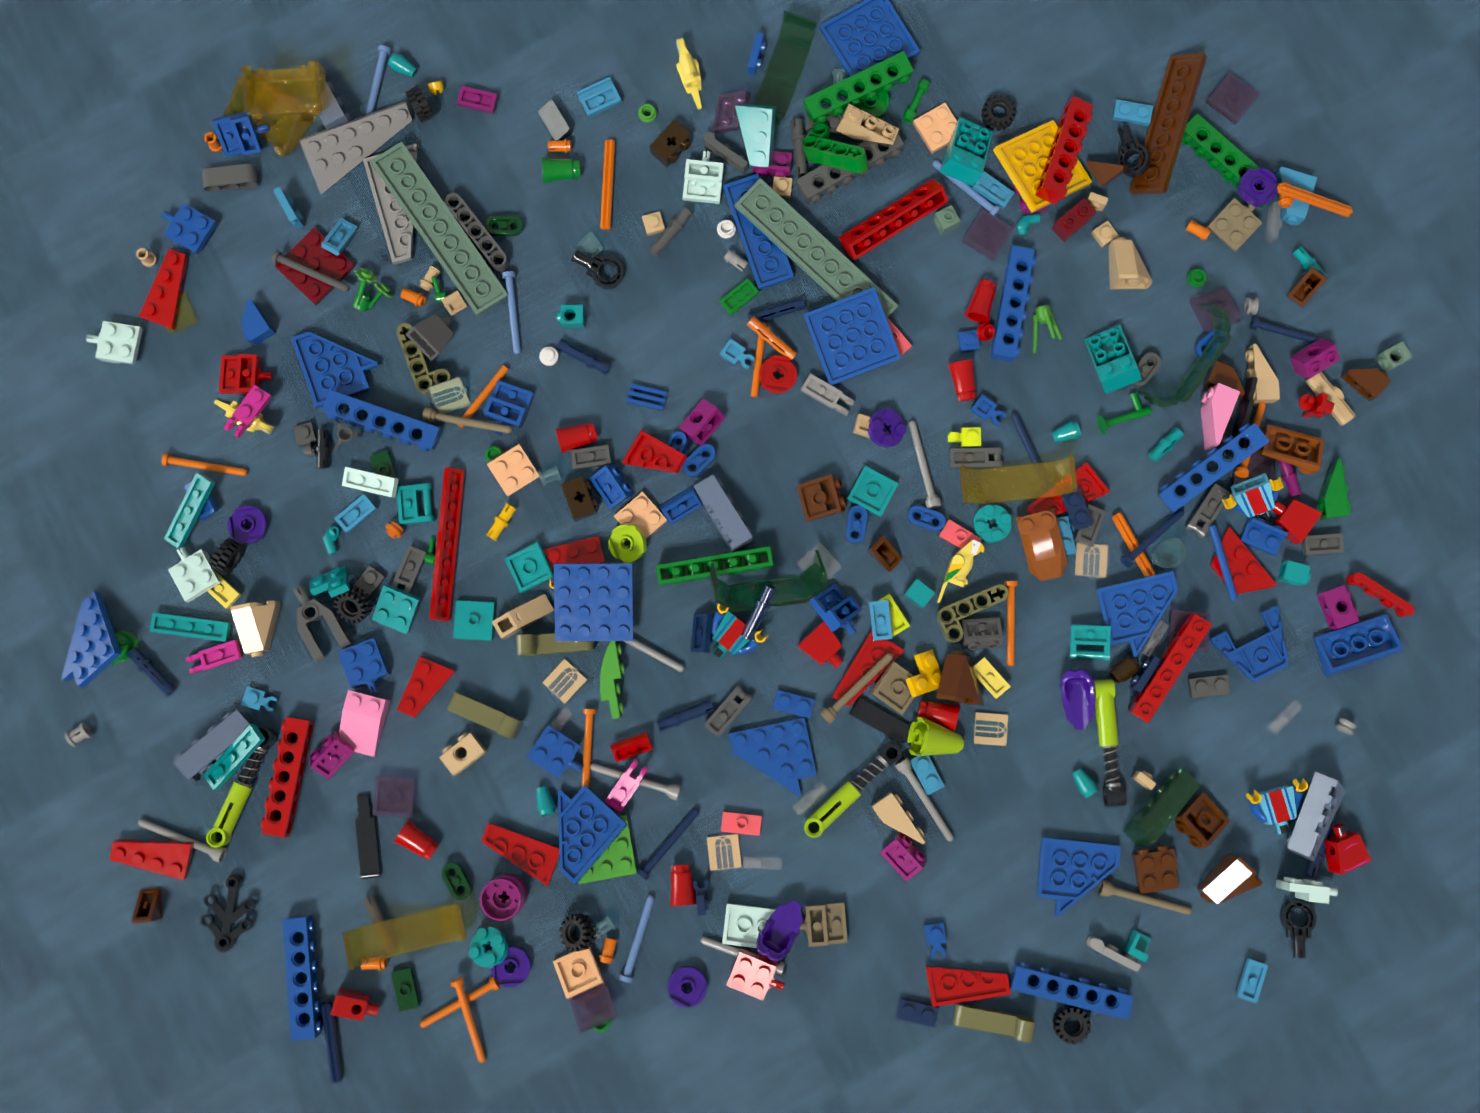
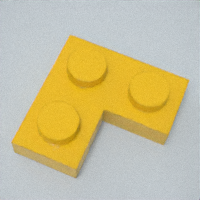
[906,649,942,698]

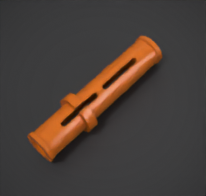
[747,316,797,361]

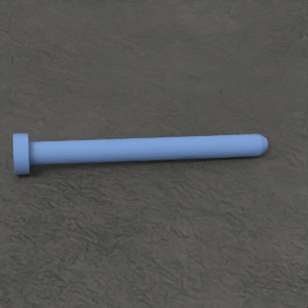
[365,45,391,115]
[933,160,1001,218]
[502,271,521,354]
[619,895,655,983]

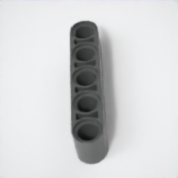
[445,193,509,272]

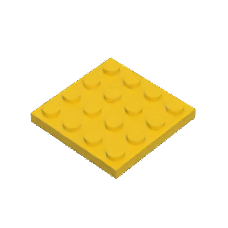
[993,120,1092,213]

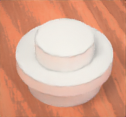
[717,220,736,239]
[539,347,559,366]

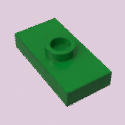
[719,278,760,316]

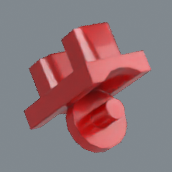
[1298,393,1335,418]

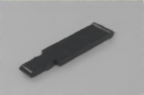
[1226,377,1258,457]
[849,697,911,745]
[355,794,381,879]

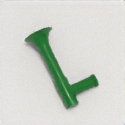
[1097,392,1151,434]

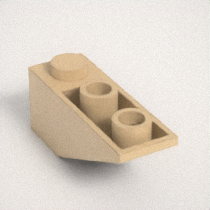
[836,104,899,145]
[1245,344,1280,404]
[492,594,554,640]
[871,793,925,844]

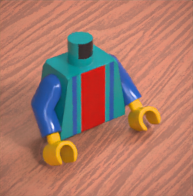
[711,599,769,659]

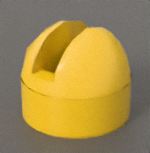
[428,80,444,95]

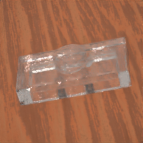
[1265,202,1282,244]

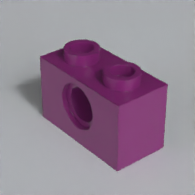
[1290,338,1340,379]
[679,399,725,446]
[1316,585,1359,630]

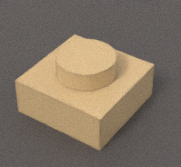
[773,176,792,199]
[1086,192,1109,211]
[642,211,665,236]
[1091,221,1119,247]
[441,291,467,316]
[853,413,870,438]
[1131,771,1156,790]

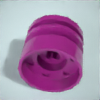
[480,874,528,921]

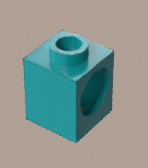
[557,305,585,328]
[1277,560,1311,587]

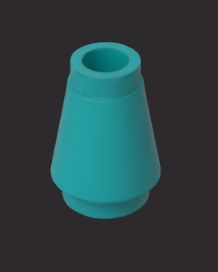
[388,52,417,78]
[1051,421,1082,443]
[1072,768,1099,798]
[536,786,556,817]

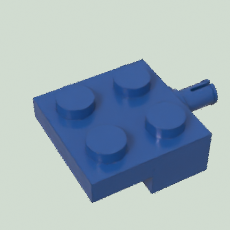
[212,111,270,157]
[161,203,217,254]
[483,380,534,436]
[809,583,862,636]
[338,638,391,695]
[526,725,583,779]

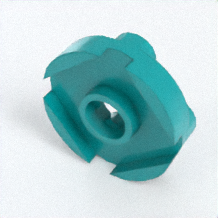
[972,504,1012,543]
[468,927,509,968]

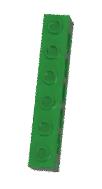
[802,51,914,125]
[1182,113,1278,209]
[655,546,773,587]

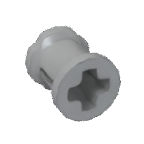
[64,722,92,747]

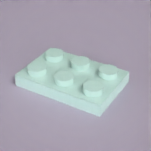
[722,903,776,948]

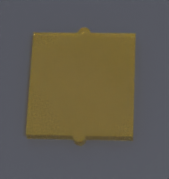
[166,293,198,335]

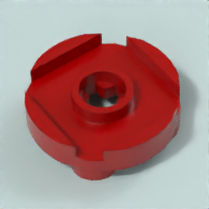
[759,355,797,394]

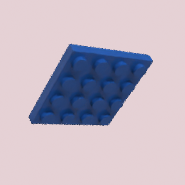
[819,0,920,90]
[803,287,901,385]
[554,563,634,641]

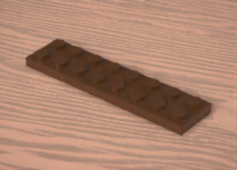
[1130,53,1207,195]

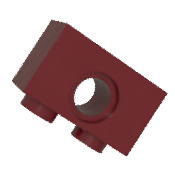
[1052,198,1097,242]

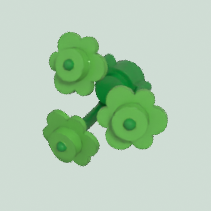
[352,268,393,312]

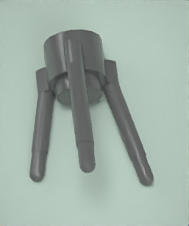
[333,419,361,451]

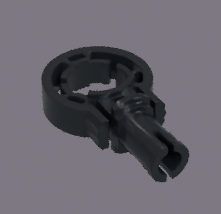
[1117,125,1151,177]
[571,250,624,289]
[1280,900,1317,959]

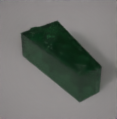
[1122,768,1201,847]

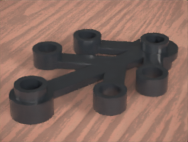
[201,874,256,952]

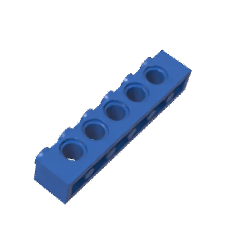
[990,245,1037,362]
[322,389,442,452]
[1158,423,1269,513]
[282,915,323,1041]
[1009,961,1134,1020]

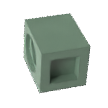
[932,205,960,237]
[1376,341,1413,372]

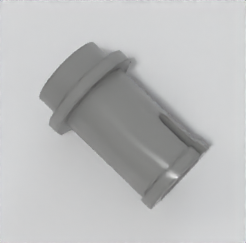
[724,250,749,272]

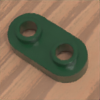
[485,216,524,236]
[441,862,472,900]

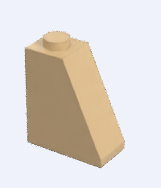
[1108,237,1152,289]
[230,600,281,657]

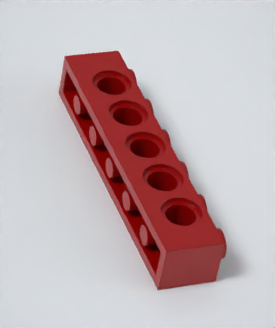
[1035,96,1093,205]
[839,179,949,260]
[1127,613,1212,723]
[260,717,314,838]

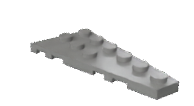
[299,102,412,194]
[363,143,418,265]

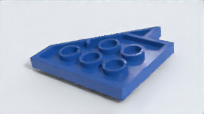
[291,331,379,409]
[1096,571,1178,657]
[61,591,121,688]
[729,718,817,796]
[558,785,628,885]
[1036,837,1121,916]

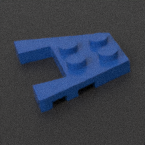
[1209,605,1289,683]

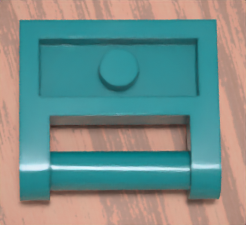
[397,483,435,525]
[1070,625,1111,661]

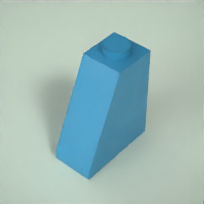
[1274,166,1317,225]

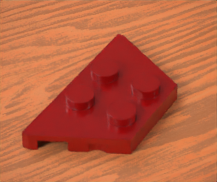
[1210,527,1277,594]

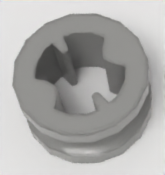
[1244,297,1259,315]
[1336,718,1357,735]

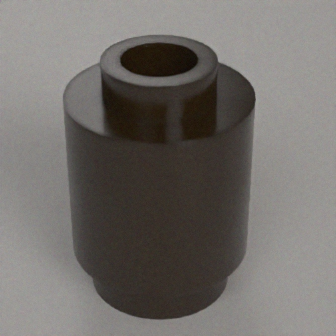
[1109,656,1139,684]

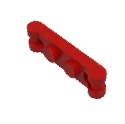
[1346,572,1415,617]

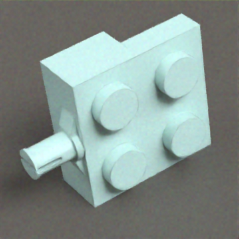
[682,151,724,204]
[86,321,143,365]
[168,547,221,603]
[1276,877,1338,904]

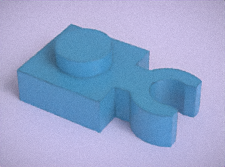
[720,339,755,370]
[241,686,279,711]

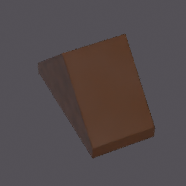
[1086,161,1128,187]
[1287,266,1328,307]
[867,535,902,572]
[131,888,163,924]

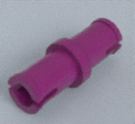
[1278,461,1302,498]

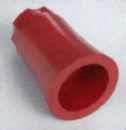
[964,279,997,323]
[947,360,976,402]
[555,422,598,454]
[918,700,960,732]
[394,819,439,861]
[670,865,697,906]

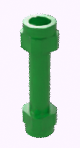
[902,79,930,124]

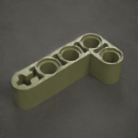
[397,323,453,396]
[936,584,1009,643]
[516,633,595,656]
[447,692,523,739]
[953,1003,1036,1043]

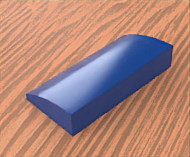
[1314,614,1404,677]

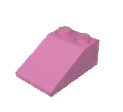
[1200,383,1240,451]
[339,690,391,757]

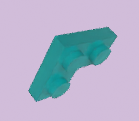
[310,566,350,598]

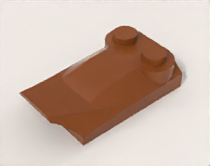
[1254,424,1325,475]
[1016,508,1068,581]

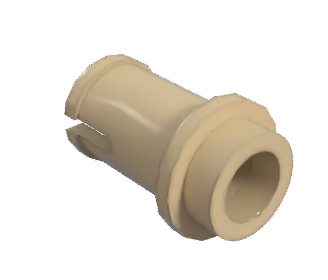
[136,248,157,267]
[419,266,440,291]

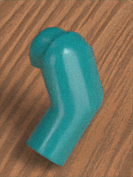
[1016,213,1040,235]
[323,526,340,555]

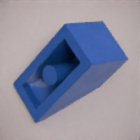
[241,298,276,346]

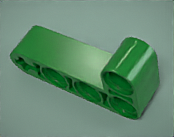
[802,123,869,173]

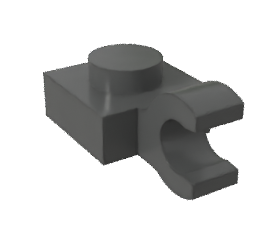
[293,422,317,458]

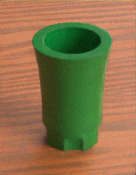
[541,157,581,184]

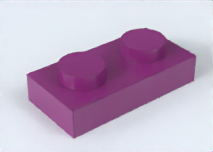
[457,86,498,114]

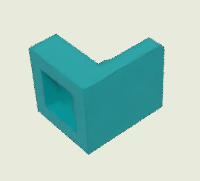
[904,579,935,609]
[1123,929,1151,963]

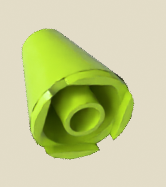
[907,717,964,756]

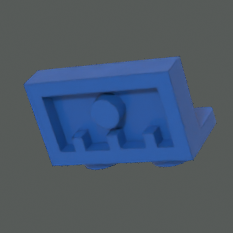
[590,464,635,510]
[1240,517,1288,556]

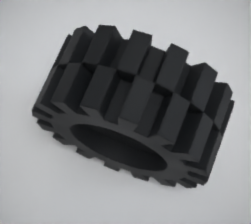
[405,86,434,123]
[981,93,1017,131]
[210,538,245,575]
[334,586,373,624]
[559,914,597,952]
[1053,1005,1092,1045]

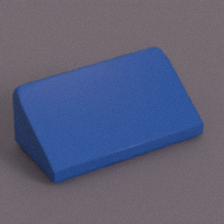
[659,487,703,525]

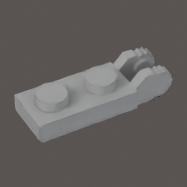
[800,374,855,416]
[1086,936,1141,972]

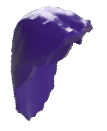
[1059,669,1095,731]
[756,900,803,961]

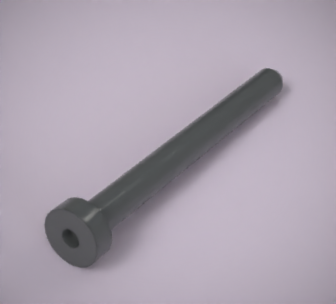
[271,250,350,292]

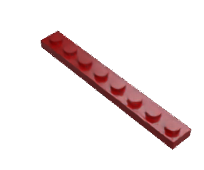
[429,467,465,622]

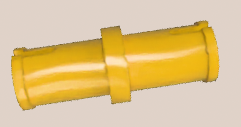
[486,503,517,541]

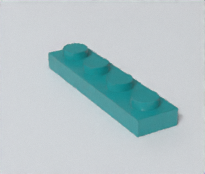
[164,472,215,548]
[149,613,231,642]
[203,724,265,790]

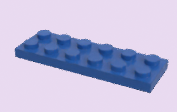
[723,174,794,290]

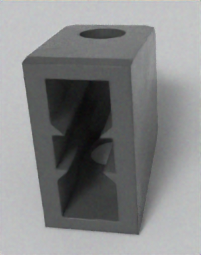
[406,314,453,361]

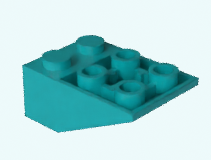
[940,117,993,186]
[1084,325,1142,394]

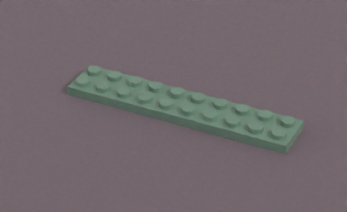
[370,142,508,316]
[734,178,899,319]

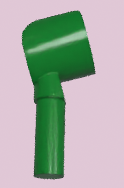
[431,276,447,302]
[424,538,435,566]

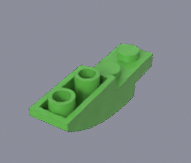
[600,641,625,719]

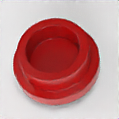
[977,322,995,341]

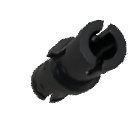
[315,430,330,469]

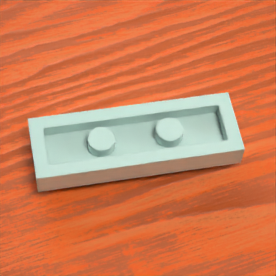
[342,467,399,497]

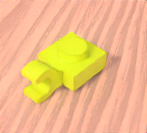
[948,427,981,448]

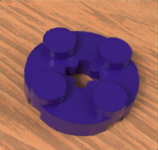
[1237,168,1278,207]
[868,409,906,448]
[227,505,268,544]
[491,946,531,987]
[667,966,707,1008]

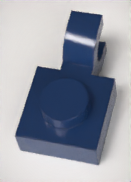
[693,879,709,916]

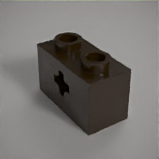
[649,120,692,167]
[561,476,598,522]

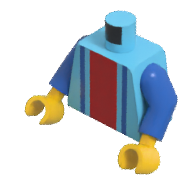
[1222,473,1284,520]
[1246,778,1308,834]

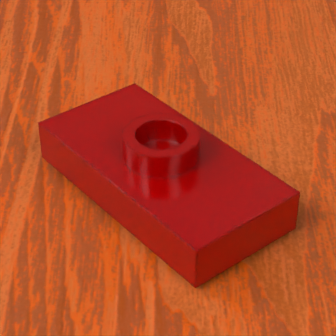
[610,732,653,762]

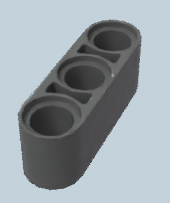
[202,164,258,192]

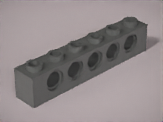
[796,133,904,205]

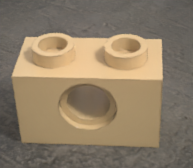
[439,732,488,776]

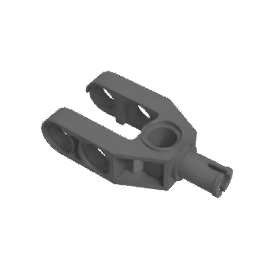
[292,585,352,663]

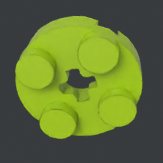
[608,524,647,563]

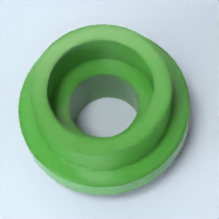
[638,104,657,123]

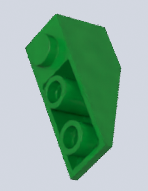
[1317,459,1351,520]

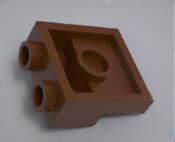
[796,474,848,522]
[1173,792,1230,849]
[1132,845,1180,894]

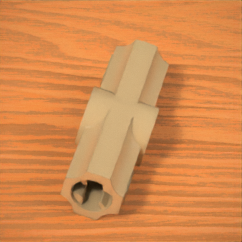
[1305,372,1356,426]

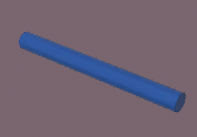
[1208,525,1238,601]

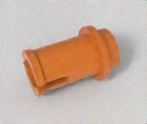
[204,132,222,152]
[548,138,572,153]
[1278,182,1294,208]
[1185,220,1211,240]
[400,287,426,307]
[599,937,618,964]
[361,955,388,971]

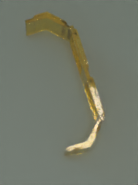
[960,454,1077,504]
[342,903,466,970]

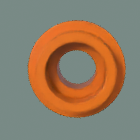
[385,521,404,539]

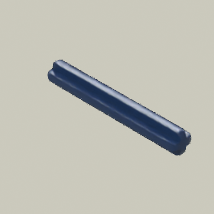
[321,1002,343,1083]

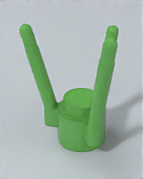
[1032,305,1062,354]

